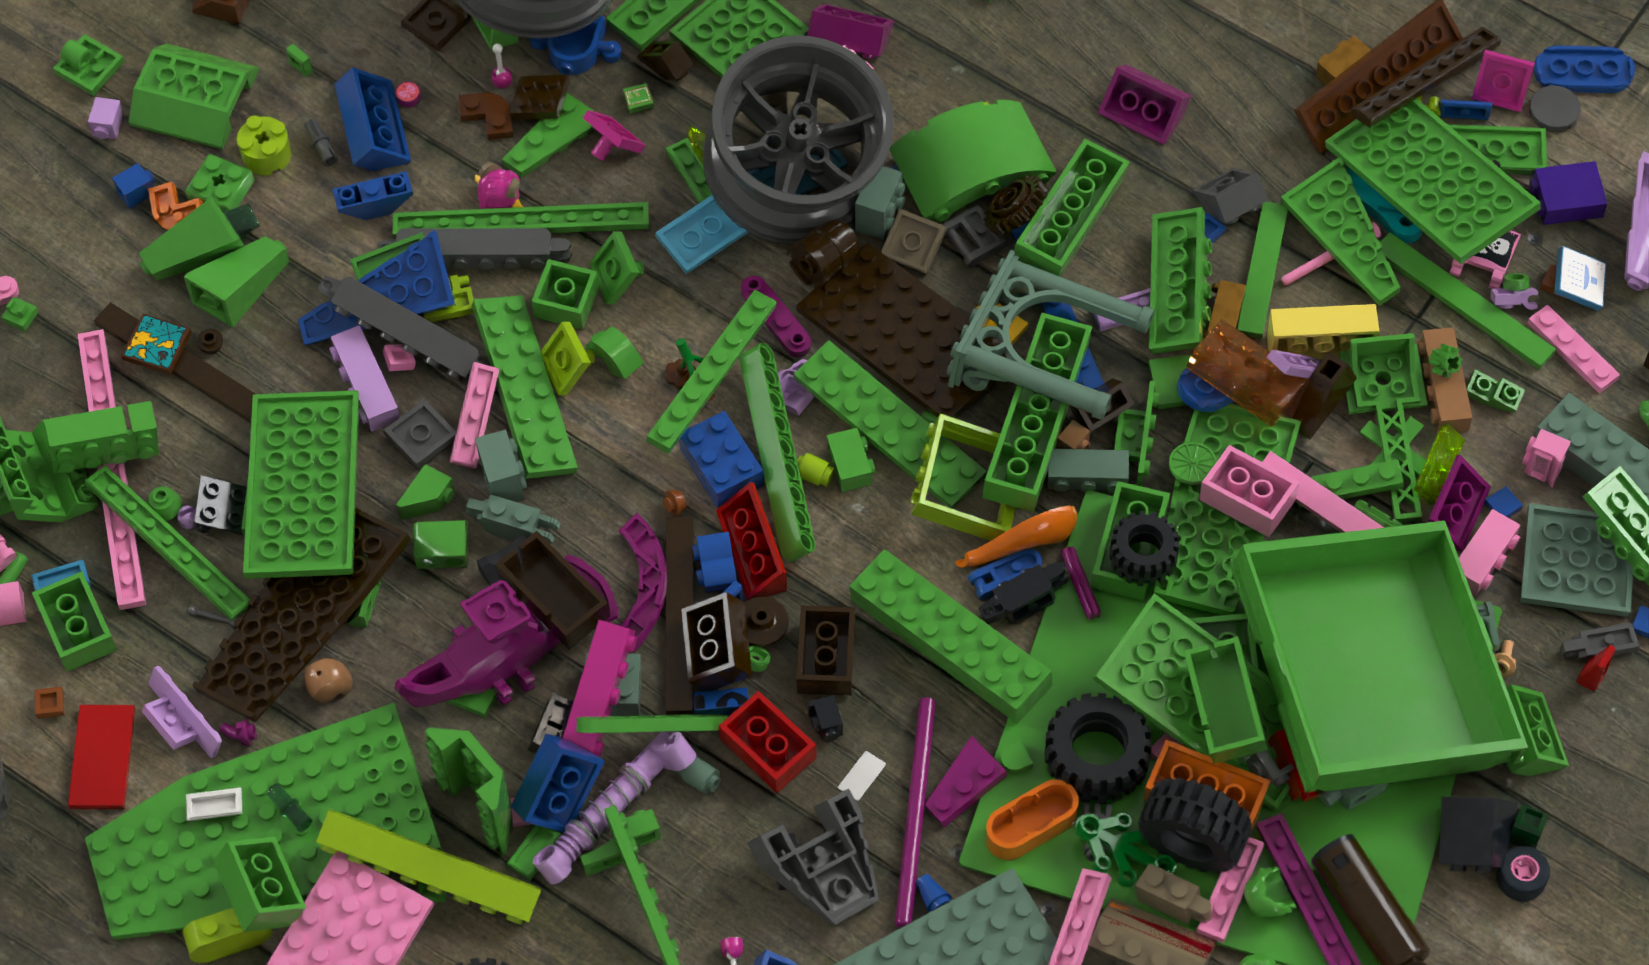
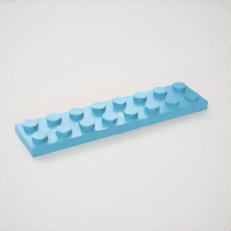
[655,149,848,275]

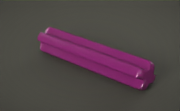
[1061,546,1101,620]

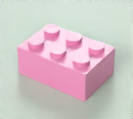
[1199,445,1299,537]

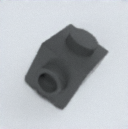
[1246,751,1295,787]

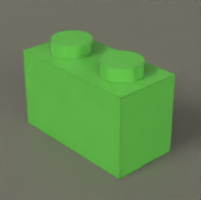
[827,428,876,493]

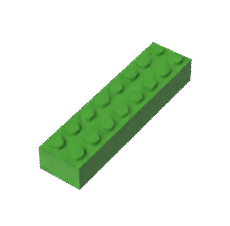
[982,313,1092,513]
[849,549,1052,724]

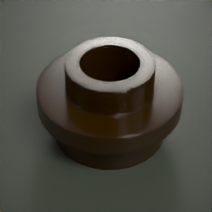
[197,329,223,354]

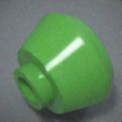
[146,486,182,521]

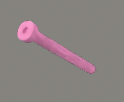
[1281,221,1381,285]

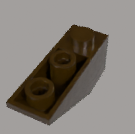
[1292,353,1357,440]

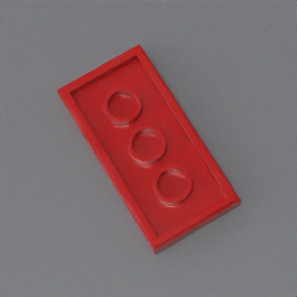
[68,705,136,809]

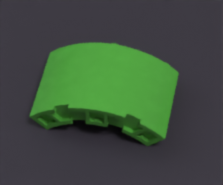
[889,100,1057,223]

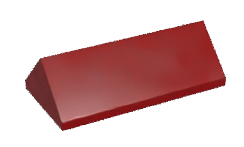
[716,482,787,601]

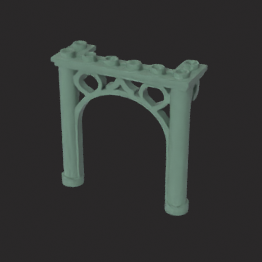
[946,250,1155,420]

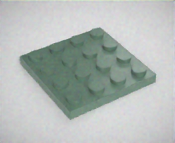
[1520,503,1633,617]

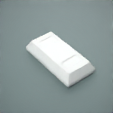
[186,787,242,821]

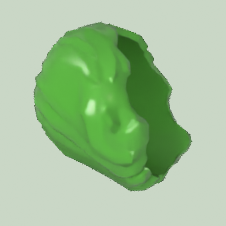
[1244,866,1296,918]

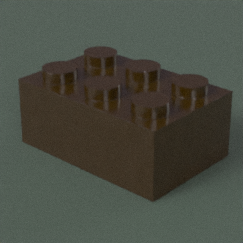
[681,592,752,691]
[796,605,855,695]

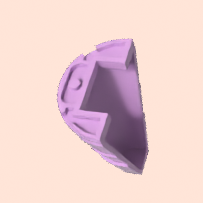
[1624,151,1649,291]

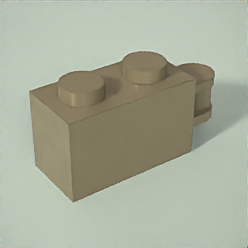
[1135,863,1213,925]

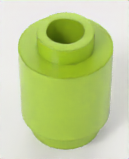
[797,452,835,487]

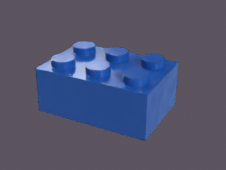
[679,410,764,509]

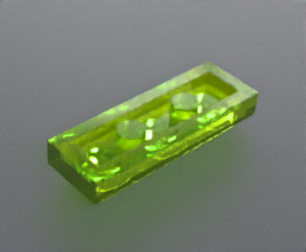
[1414,424,1465,505]

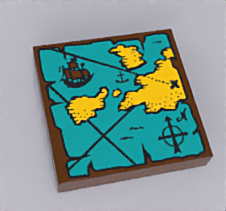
[121,313,192,375]

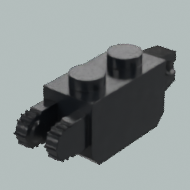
[978,561,1069,624]

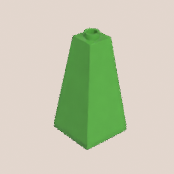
[138,197,245,280]
[184,236,289,328]

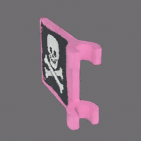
[1449,230,1521,288]

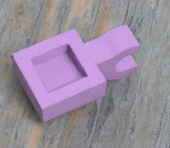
[1491,288,1538,310]

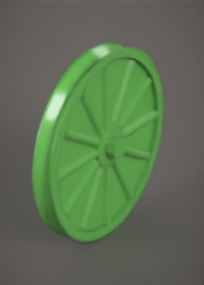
[1169,442,1217,485]

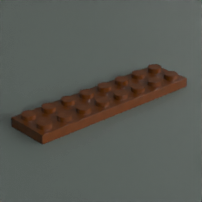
[1294,0,1463,153]

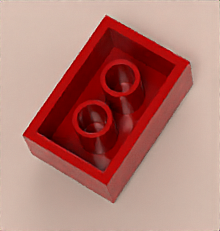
[719,691,817,793]

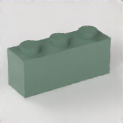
[1047,449,1129,493]

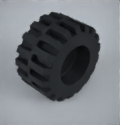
[1109,511,1180,587]

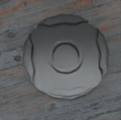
[1529,85,1581,132]

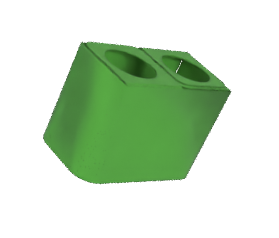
[413,520,470,569]

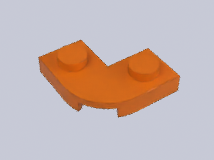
[148,182,203,230]

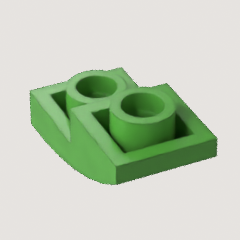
[1466,369,1525,413]

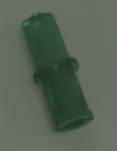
[267,783,313,832]

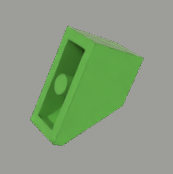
[396,464,455,520]

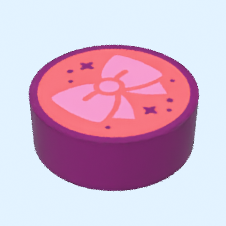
[395,81,421,107]

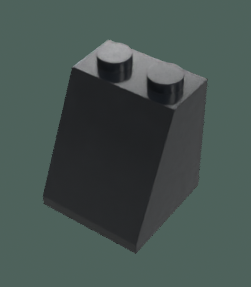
[1439,797,1518,873]

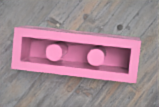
[1459,509,1521,596]

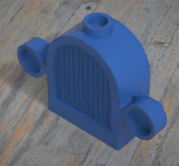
[529,16,622,76]

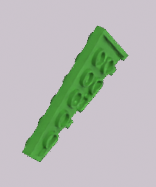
[1281,157,1400,306]

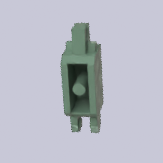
[466,495,561,544]

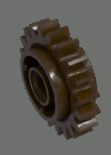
[983,174,1047,235]

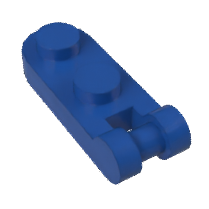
[967,549,1042,601]

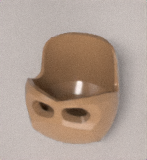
[304,658,353,704]

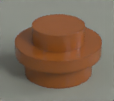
[663,489,686,516]

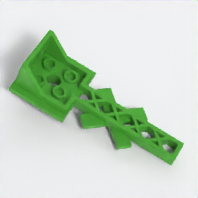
[1338,333,1431,523]

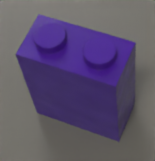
[1529,161,1608,225]

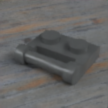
[943,205,1006,268]

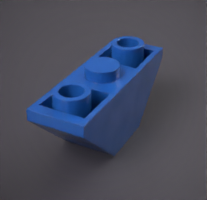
[332,171,413,220]

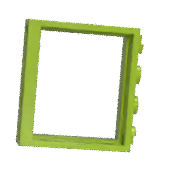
[910,414,1016,541]

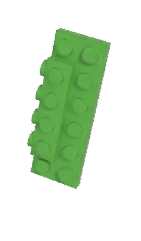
[1149,207,1212,354]
[1582,466,1649,586]

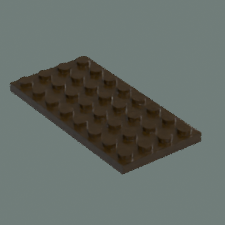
[796,242,1019,419]

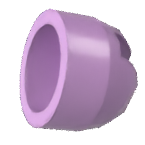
[177,505,196,529]

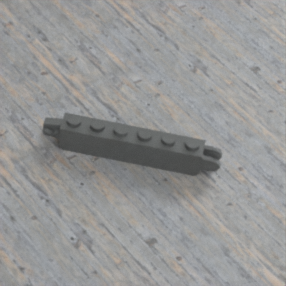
[377,228,572,270]
[318,275,483,381]

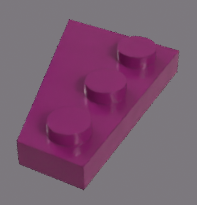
[925,736,1008,827]

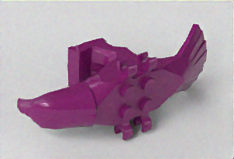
[394,554,619,708]

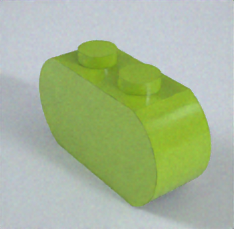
[183,908,273,963]

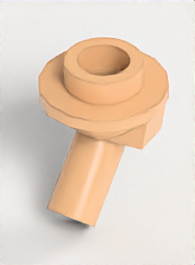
[1494,640,1516,678]

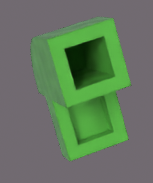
[585,326,644,379]

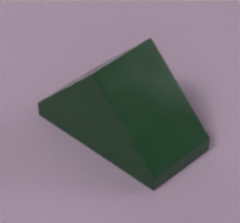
[1509,804,1549,849]

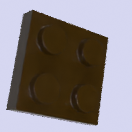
[509,75,570,120]

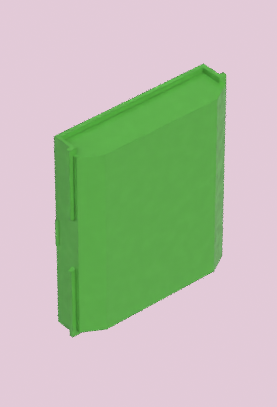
[1229,521,1528,792]

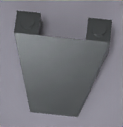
[747,788,879,925]

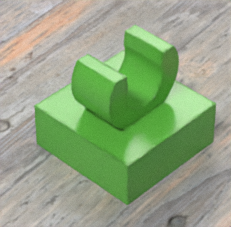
[1,297,39,332]

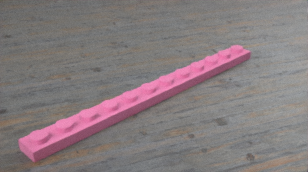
[77,329,146,610]

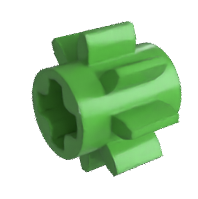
[1428,343,1463,378]

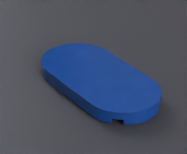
[1533,46,1635,93]
[1177,345,1269,412]

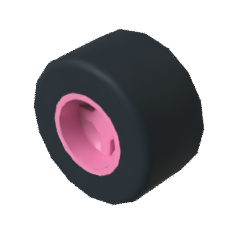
[1496,846,1550,902]

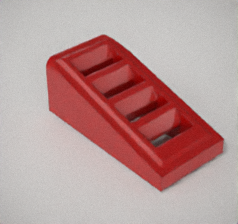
[1576,644,1616,692]

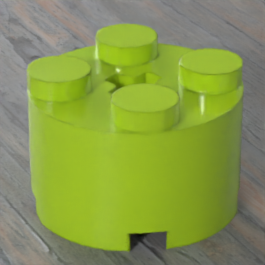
[237,115,292,176]

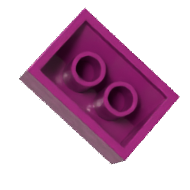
[807,3,894,59]
[1098,64,1192,145]

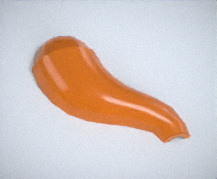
[955,505,1077,568]

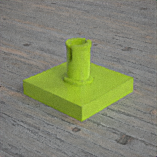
[541,322,595,396]

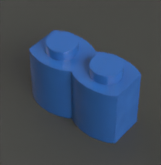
[692,532,737,593]

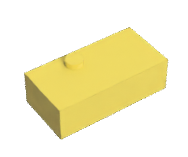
[1266,304,1379,363]

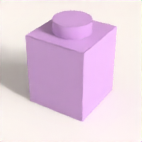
[88,97,124,139]

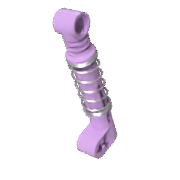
[533,731,696,885]

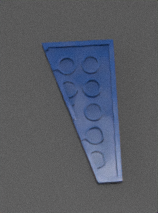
[298,230,456,346]

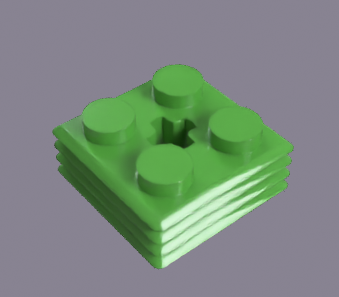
[185,154,255,217]

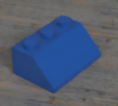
[510,734,605,832]

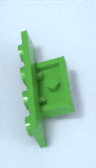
[1114,381,1159,486]

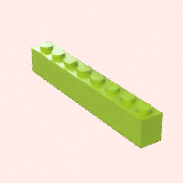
[316,809,541,924]

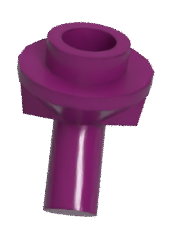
[220,719,257,746]

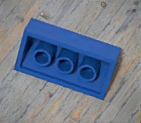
[334,67,411,171]

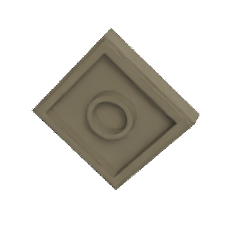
[881,208,947,275]

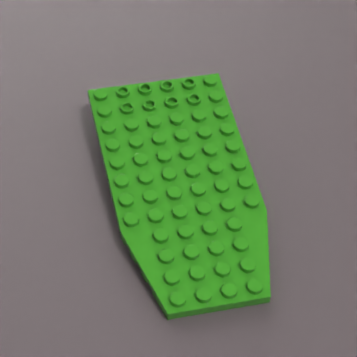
[85,703,443,940]

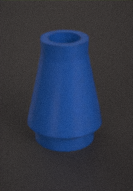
[916,874,952,913]

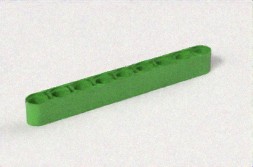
[739,343,815,563]

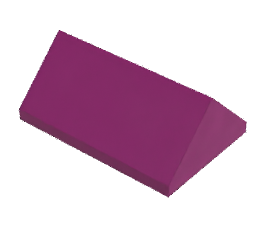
[1428,455,1491,551]

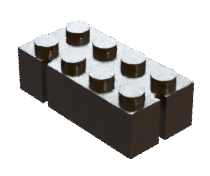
[496,531,610,650]

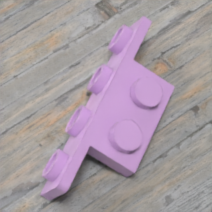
[142,666,222,759]

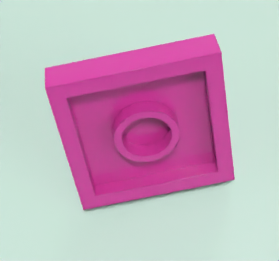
[1472,50,1535,112]
[583,110,646,161]

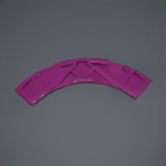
[618,513,667,652]

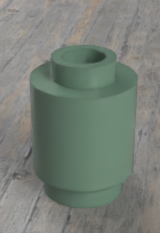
[678,757,721,794]

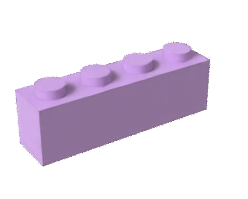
[329,325,400,432]

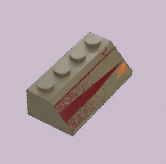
[1088,898,1217,965]

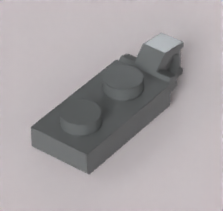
[1560,623,1640,660]

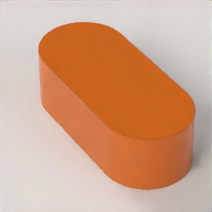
[986,780,1078,860]

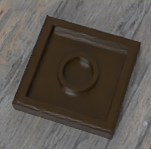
[400,0,471,52]

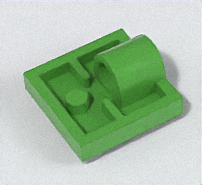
[53,34,125,96]

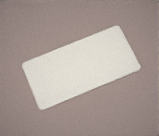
[838,751,886,800]

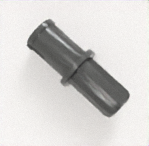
[304,119,338,166]

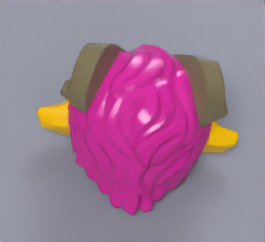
[475,162,523,209]

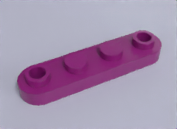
[741,276,811,357]

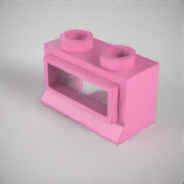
[1522,429,1571,488]

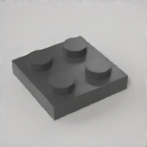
[384,399,456,469]

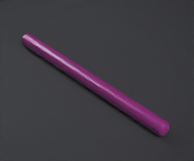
[895,697,936,929]

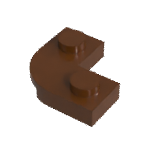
[459,92,513,140]

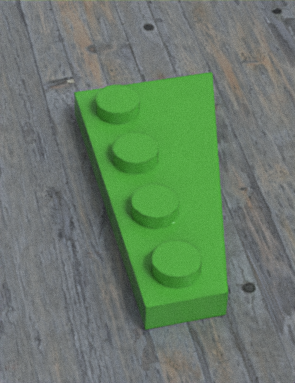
[502,93,595,177]

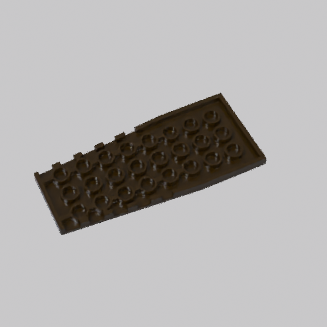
[193,508,411,722]

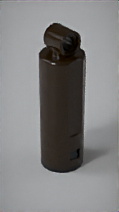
[1311,834,1430,965]

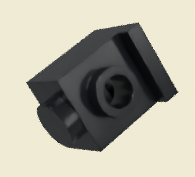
[807,695,843,742]

